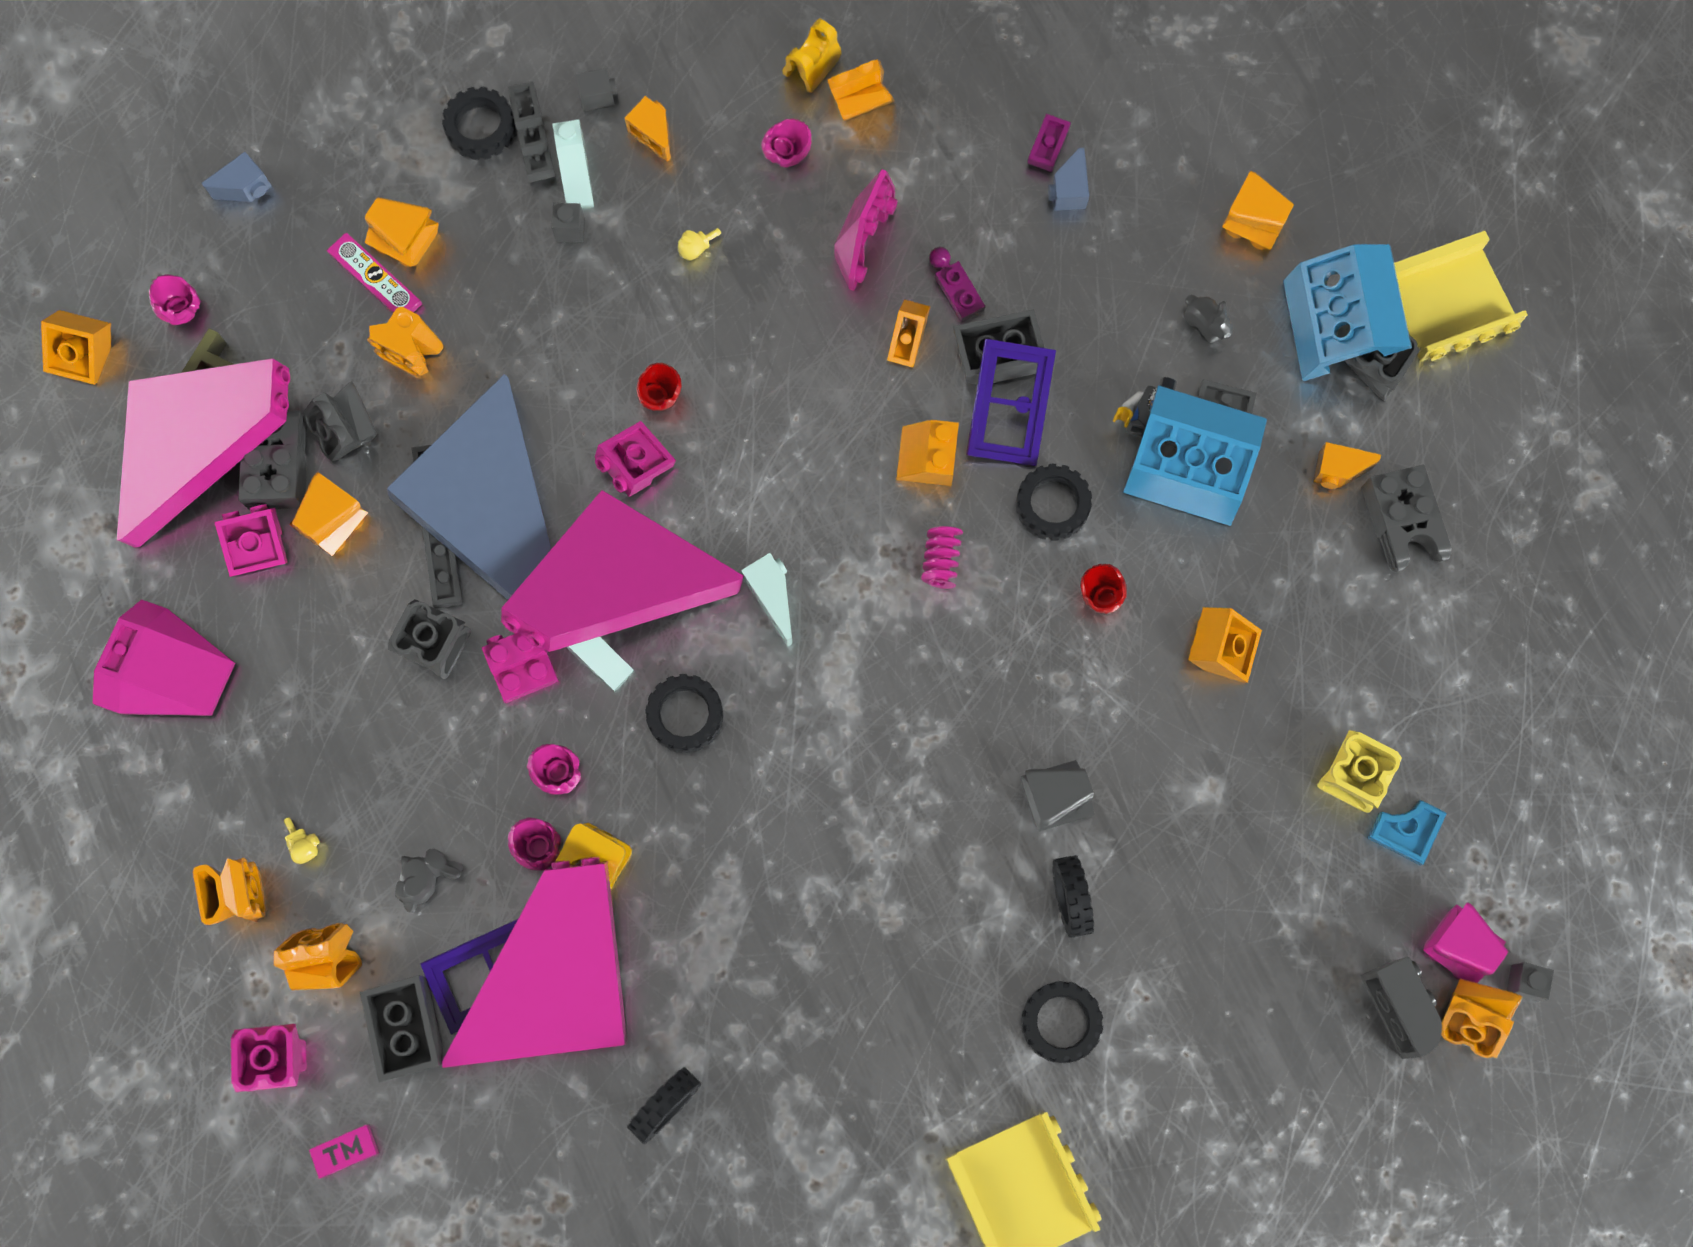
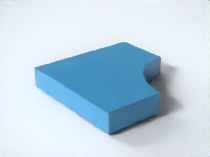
[1367,800,1447,866]

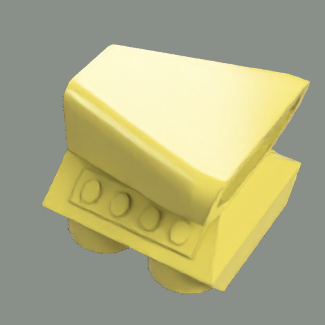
[1317,730,1402,813]

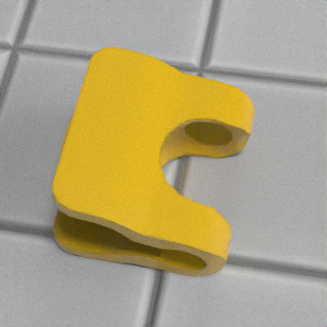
[782,18,841,93]
[555,823,632,889]

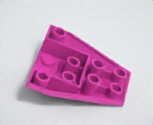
[834,169,898,291]
[93,599,235,716]

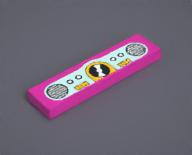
[327,233,422,313]

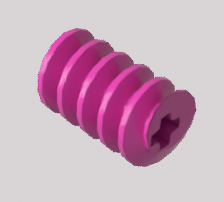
[921,526,963,589]

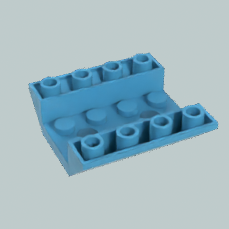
[1283,244,1412,381]
[1123,385,1267,526]

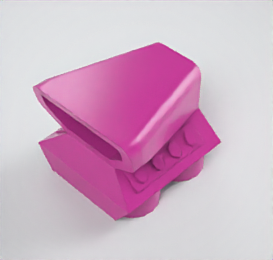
[1423,902,1508,983]
[231,1024,307,1092]

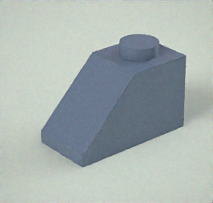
[1048,148,1089,211]
[202,152,272,202]

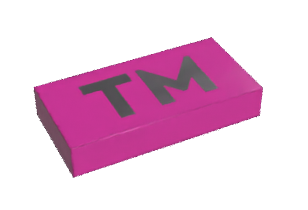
[309,1124,379,1179]

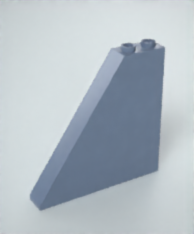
[387,374,551,600]

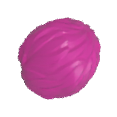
[762,118,812,167]
[149,274,200,325]
[527,744,581,794]
[508,817,561,871]

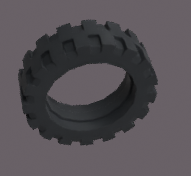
[442,87,516,160]
[1016,464,1092,541]
[645,674,723,753]
[1052,855,1094,938]
[1021,981,1103,1063]
[627,1067,701,1144]

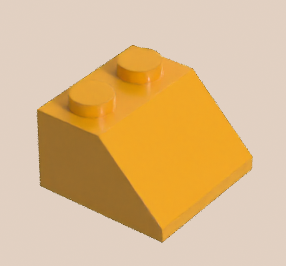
[41,310,111,385]
[896,420,959,486]
[1188,607,1262,683]

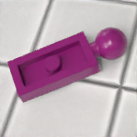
[929,247,986,322]

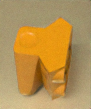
[827,59,895,121]
[1222,171,1294,250]
[365,197,439,267]
[367,307,444,377]
[289,472,368,556]
[193,858,267,925]
[274,923,362,990]
[1441,979,1523,1058]

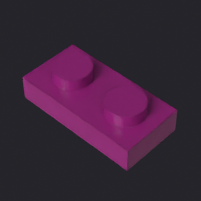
[1027,114,1071,172]

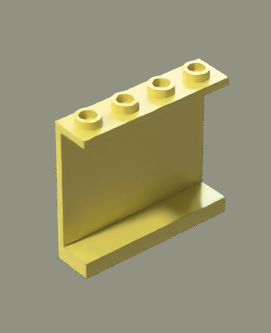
[1394,231,1528,362]
[945,1112,1102,1247]

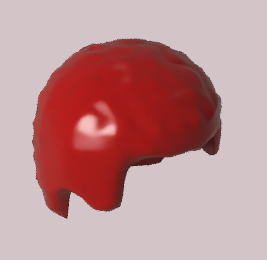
[637,363,682,411]
[1080,564,1127,614]

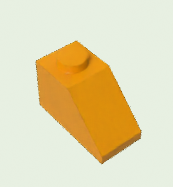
[625,96,671,161]
[887,299,931,367]
[1313,442,1381,489]

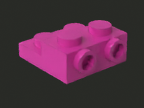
[595,421,676,497]
[214,504,288,577]
[481,632,559,703]

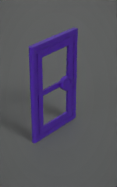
[966,339,1056,466]
[420,919,518,1035]

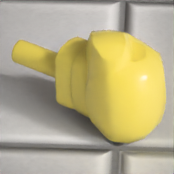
[678,228,721,261]
[284,817,320,864]

